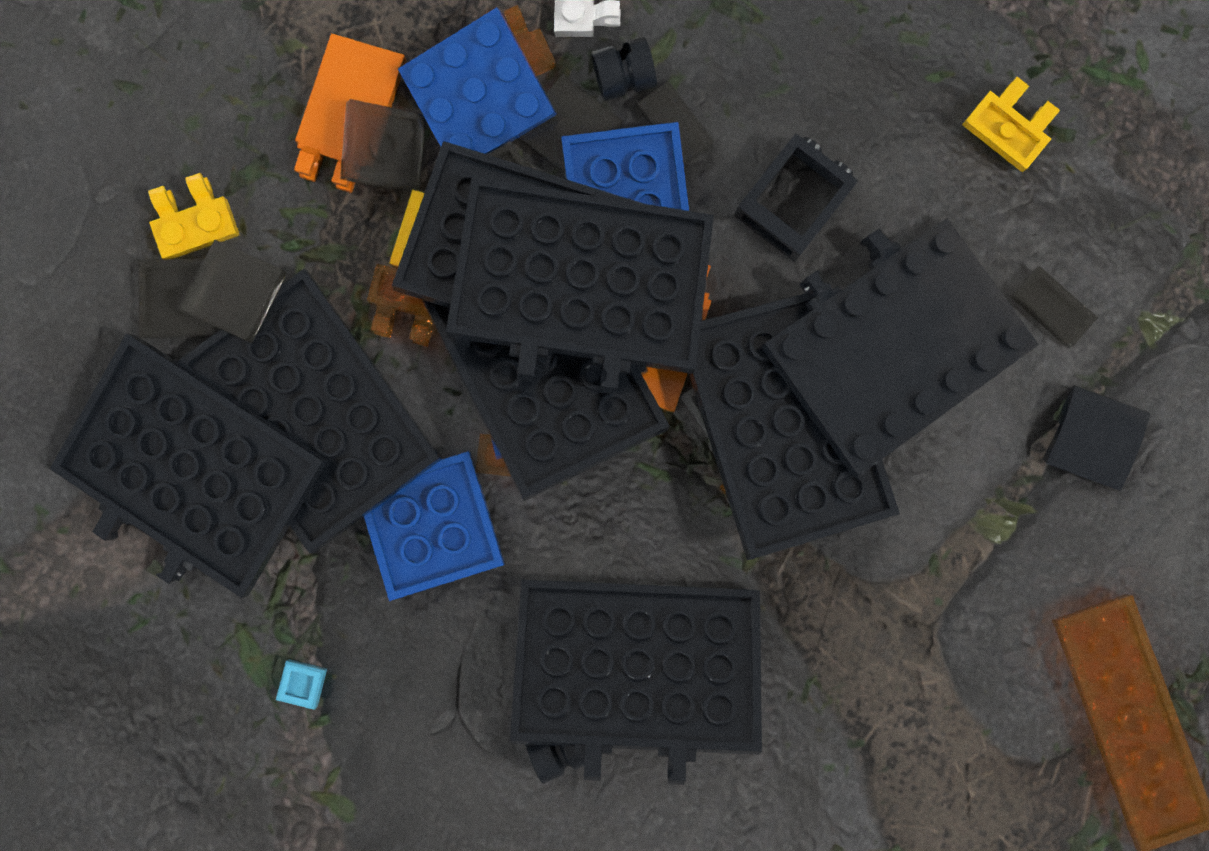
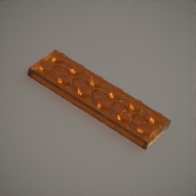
[1052,594,1209,851]

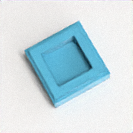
[276,659,327,710]

